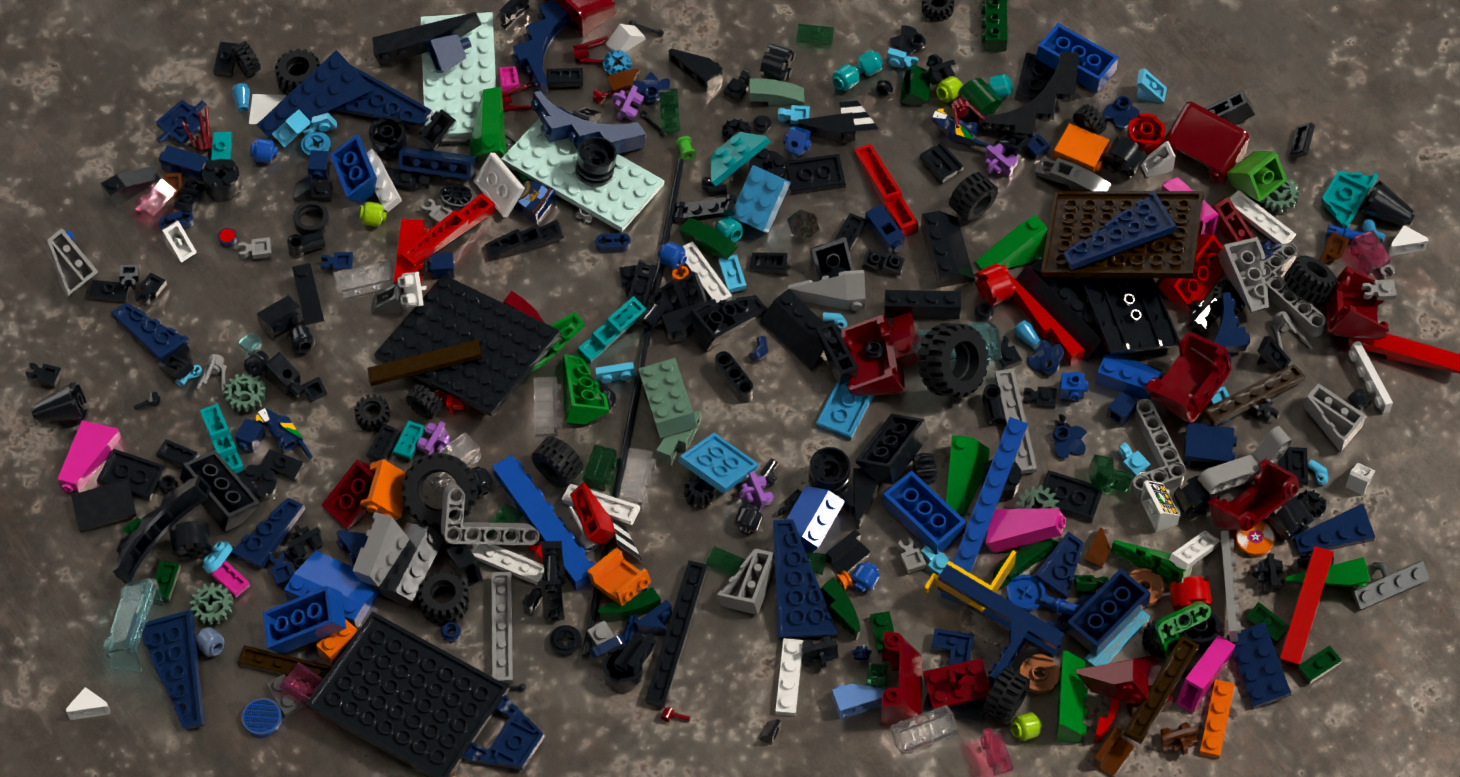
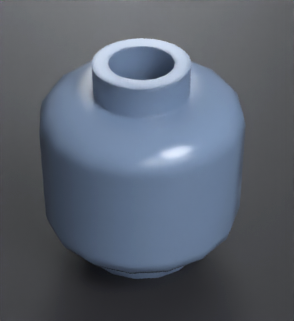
[196,627,224,657]

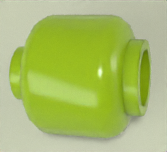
[936,76,963,103]
[359,202,387,227]
[1011,712,1042,741]

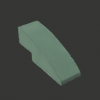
[750,78,805,106]
[656,410,701,465]

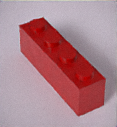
[393,219,428,292]

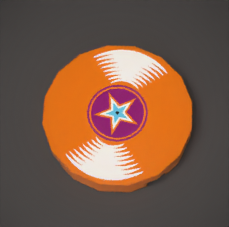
[1235,521,1275,557]

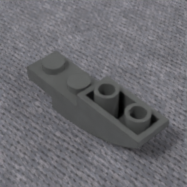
[1034,157,1111,191]

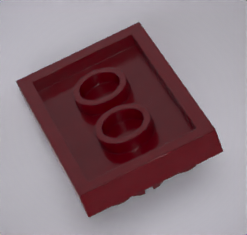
[923,658,990,711]

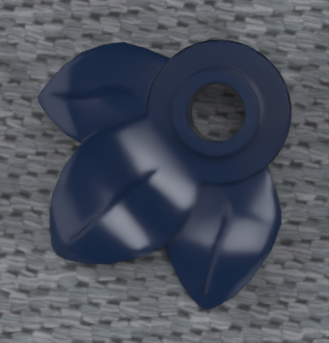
[634,72,670,103]
[1103,96,1140,129]
[1260,240,1282,259]
[1027,340,1064,375]
[1053,426,1087,459]

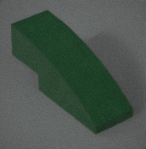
[679,217,738,260]
[821,577,861,640]
[597,587,661,622]

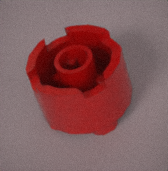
[1127,113,1165,156]
[974,263,1017,307]
[1169,576,1213,616]

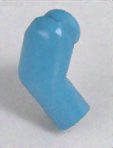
[1363,219,1386,243]

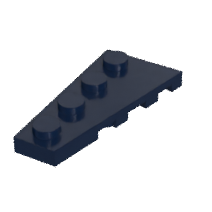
[111,302,190,362]

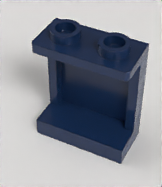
[1183,422,1237,466]

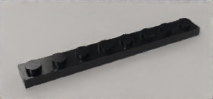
[645,560,708,708]

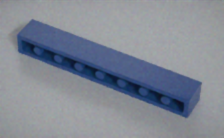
[492,455,595,591]

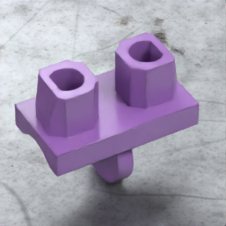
[612,85,644,121]
[985,143,1018,177]
[417,421,452,455]
[739,472,774,512]

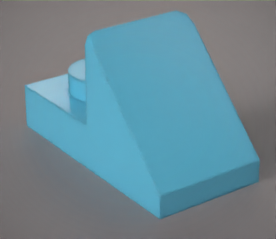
[1136,68,1167,103]
[272,110,311,148]

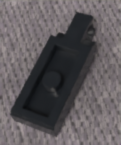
[385,167,431,191]

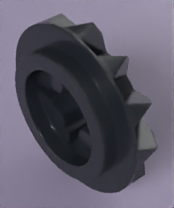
[722,118,751,141]
[1297,489,1326,518]
[550,625,582,656]

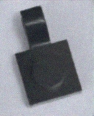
[723,69,751,102]

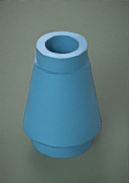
[232,83,250,112]
[1014,320,1040,348]

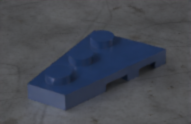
[1034,532,1084,599]

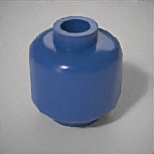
[250,138,277,163]
[658,242,687,269]
[851,562,880,592]

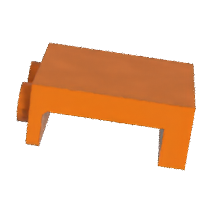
[1053,123,1110,173]
[360,459,406,520]
[587,548,651,606]

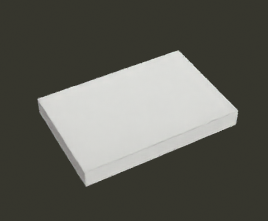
[474,153,525,217]

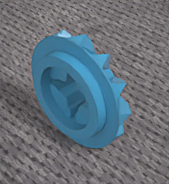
[603,49,632,75]
[301,132,331,156]

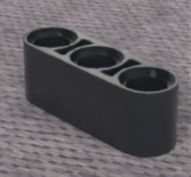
[715,351,753,403]

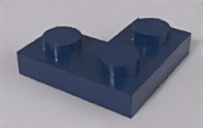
[931,628,974,665]

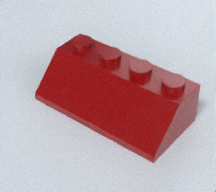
[1158,234,1224,312]

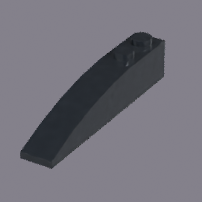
[372,12,481,65]

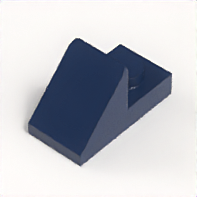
[636,599,672,636]

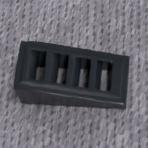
[749,252,791,275]

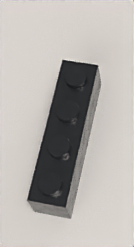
[884,290,961,319]

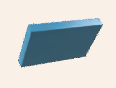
[816,382,874,440]

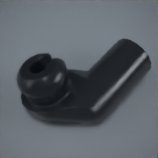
[701,177,727,195]

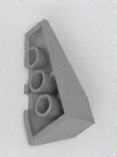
[1217,237,1269,313]
[788,270,866,311]

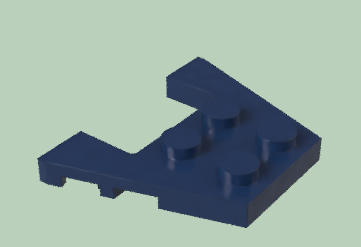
[462,695,545,770]

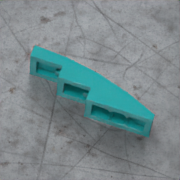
[577,296,646,364]
[200,403,245,474]

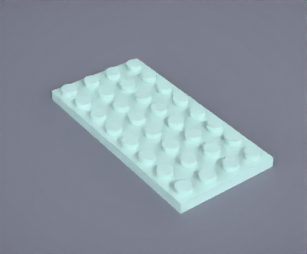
[421,12,496,138]
[501,118,664,232]

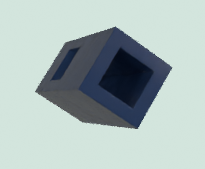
[159,145,208,182]
[865,205,905,253]

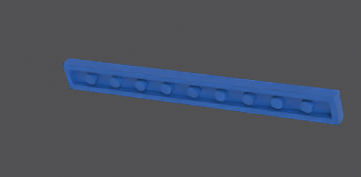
[941,417,1028,603]

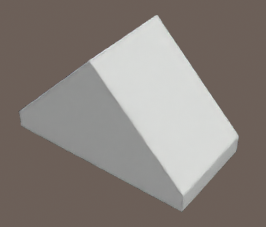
[606,24,646,52]
[1141,141,1176,178]
[162,221,197,262]
[1388,225,1428,257]
[1345,463,1375,495]
[66,687,110,720]

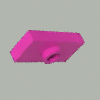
[498,66,519,92]
[209,561,251,598]

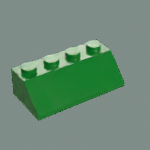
[1056,651,1088,743]

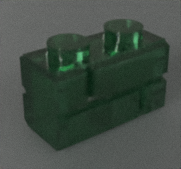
[583,444,619,491]

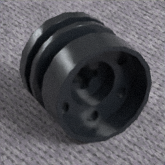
[575,137,617,187]
[808,447,850,496]

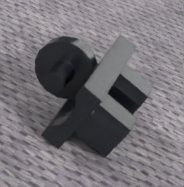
[921,54,956,85]
[1188,298,1221,333]
[287,524,323,558]
[1252,553,1285,594]
[801,636,839,669]

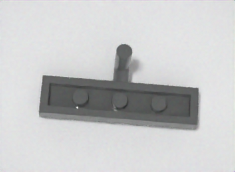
[1351,561,1429,609]

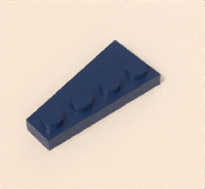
[230,498,305,569]
[1293,504,1375,556]

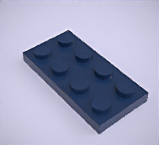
[1227,622,1292,709]

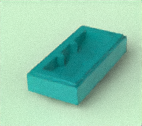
[211,132,232,160]
[393,420,426,461]

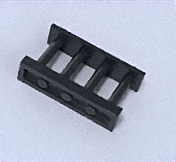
[540,541,566,622]

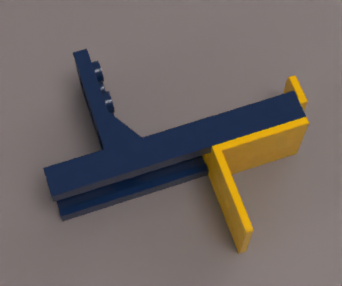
[924,550,1065,687]

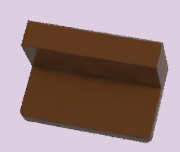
[1092,727,1134,777]

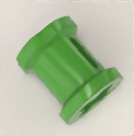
[675,136,696,161]

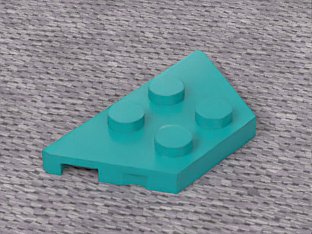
[711,132,771,187]
[1321,171,1379,228]

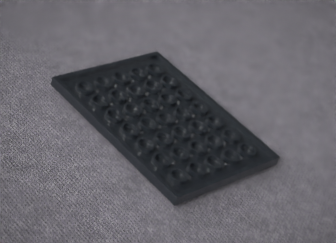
[374,275,562,417]
[306,611,509,777]

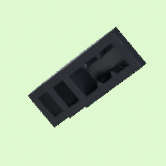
[485,219,564,261]

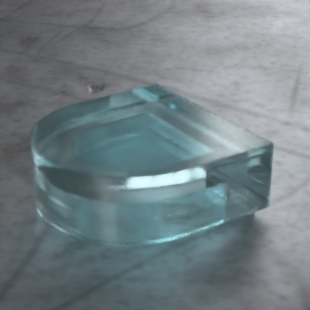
[238,333,262,353]

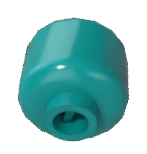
[856,50,884,77]
[832,64,859,91]
[988,74,1014,98]
[715,216,743,242]

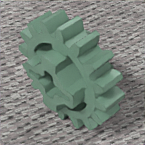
[1260,176,1300,213]
[224,372,267,412]
[1017,485,1060,510]
[190,583,234,626]

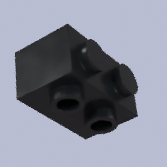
[419,109,457,150]
[257,295,304,339]

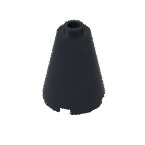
[1360,180,1415,226]
[31,382,88,422]

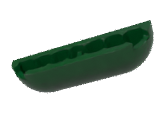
[993,538,1059,590]

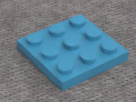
[678,433,759,494]

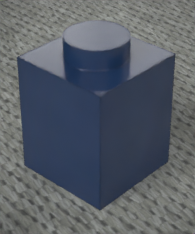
[307,150,331,180]
[427,252,455,280]
[1106,392,1137,427]
[235,418,265,452]

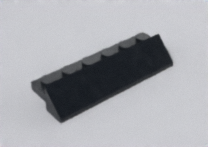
[1015,258,1104,362]

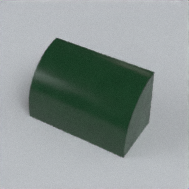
[900,64,930,106]
[959,78,1004,115]

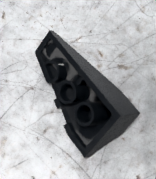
[690,295,767,350]

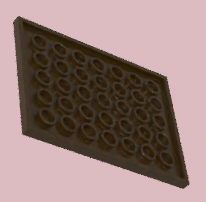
[1041,191,1204,279]

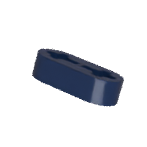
[158,211,194,232]
[595,233,631,253]
[589,634,627,659]

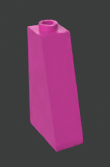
[1161,177,1219,234]
[57,420,121,493]
[985,508,1066,553]
[1175,635,1236,714]

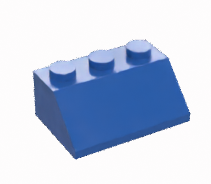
[329,134,377,204]
[1095,352,1163,401]
[786,486,845,554]

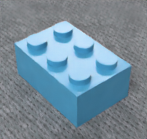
[730,165,791,233]

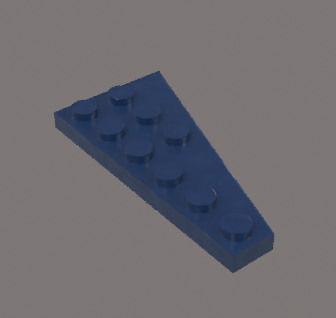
[256,50,374,139]
[333,65,433,127]
[1063,190,1177,270]
[773,519,838,638]
[136,610,205,730]

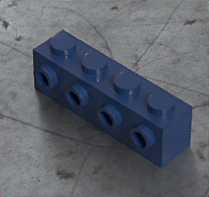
[398,146,476,180]

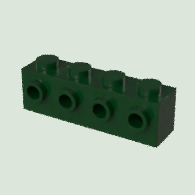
[981,0,1008,51]

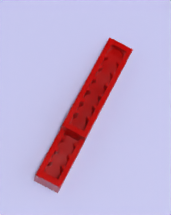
[854,143,918,237]
[401,193,495,267]
[1008,274,1085,366]
[1349,334,1460,374]
[1280,546,1334,665]

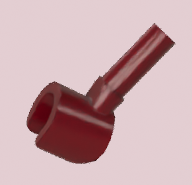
[592,89,614,103]
[660,707,690,722]

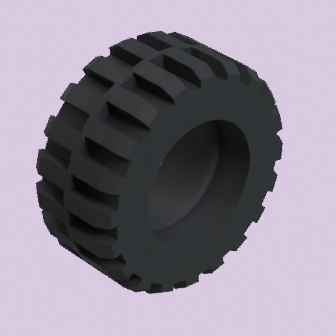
[917,323,989,397]
[401,453,478,528]

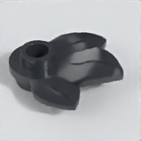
[890,25,926,55]

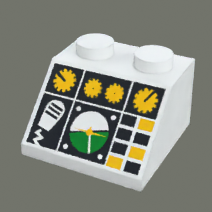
[1140,480,1181,532]

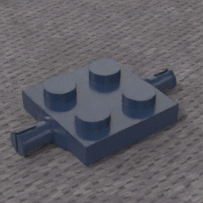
[156,100,207,146]

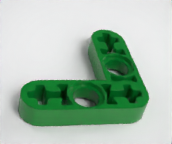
[1155,601,1211,671]

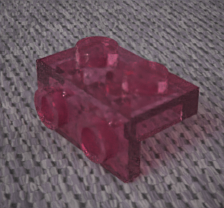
[134,179,175,217]
[1350,230,1391,276]
[280,662,323,705]
[980,728,1014,776]

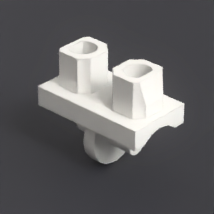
[397,272,427,307]

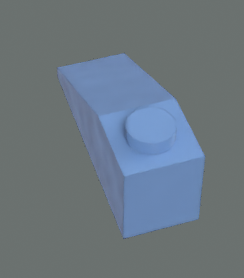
[832,684,887,719]

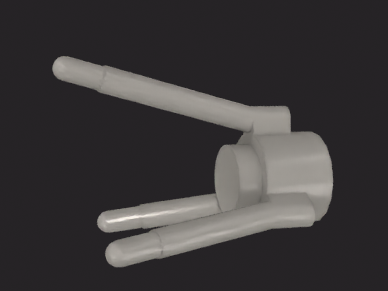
[1272,311,1312,350]
[196,354,227,397]
[565,506,599,553]

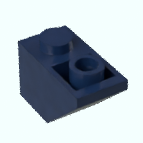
[336,530,368,565]

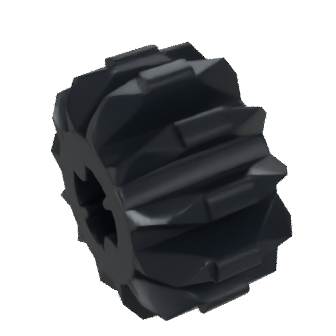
[912,453,937,486]
[683,476,716,509]

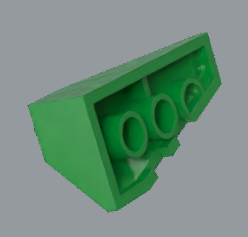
[469,87,506,162]
[975,214,1048,270]
[531,312,585,372]
[563,354,609,425]
[946,435,990,516]
[1111,540,1193,585]
[1286,557,1371,589]

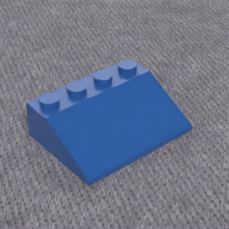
[284,551,379,629]

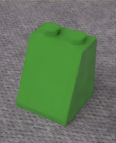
[1227,151,1287,202]

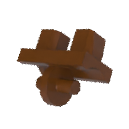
[1160,722,1198,755]

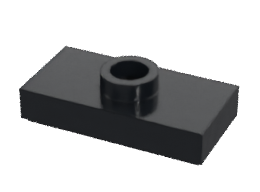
[213,42,238,76]
[547,68,583,87]
[1289,122,1315,159]
[834,213,867,251]
[89,280,130,303]
[366,424,401,461]
[156,439,200,468]
[260,449,305,481]

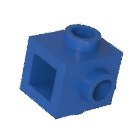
[783,126,811,156]
[1060,371,1088,400]

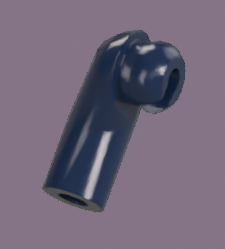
[750,336,768,361]

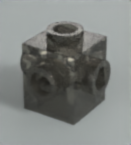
[787,209,820,239]

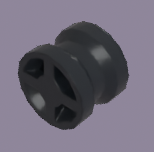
[1348,388,1372,411]

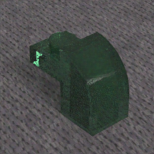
[659,88,680,132]
[1089,454,1133,493]

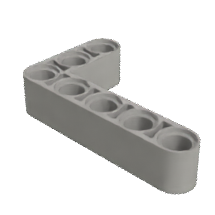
[1264,243,1326,337]
[1131,399,1186,499]
[1198,426,1292,494]
[441,483,539,545]

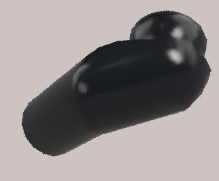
[599,384,616,410]
[761,458,778,486]

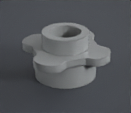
[576,207,594,223]

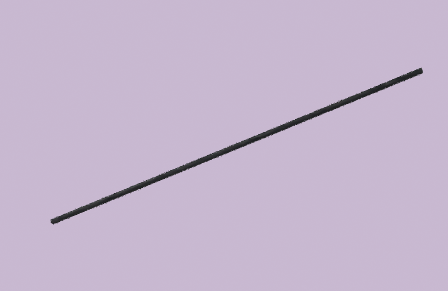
[581,159,685,658]

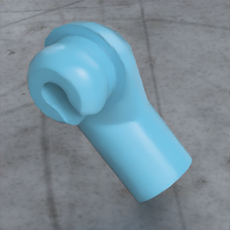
[823,312,848,331]
[175,365,202,387]
[1308,459,1328,485]

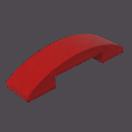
[1094,698,1120,744]

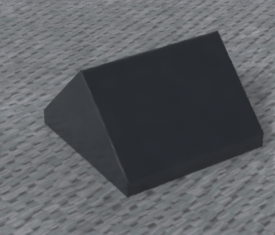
[810,237,854,281]

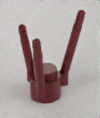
[573,36,617,65]
[502,82,533,111]
[951,98,985,128]
[181,107,212,151]

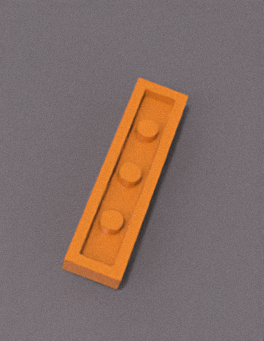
[1199,679,1235,759]

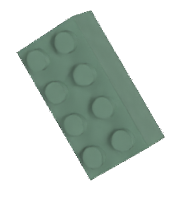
[638,358,697,438]

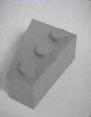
[46,228,98,298]
[1304,383,1366,453]
[352,512,409,587]
[717,549,775,615]

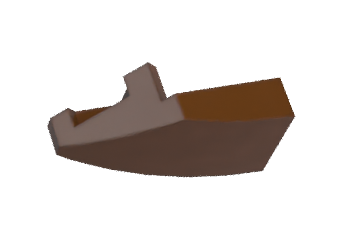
[607,68,639,93]
[163,173,183,206]
[1319,232,1350,264]
[1085,527,1111,568]

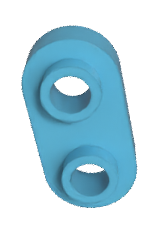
[202,541,233,573]

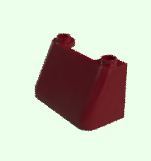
[554,0,615,37]
[1162,101,1249,184]
[1325,266,1389,340]
[841,315,906,396]
[1145,331,1232,423]
[1208,459,1299,531]
[880,632,922,727]

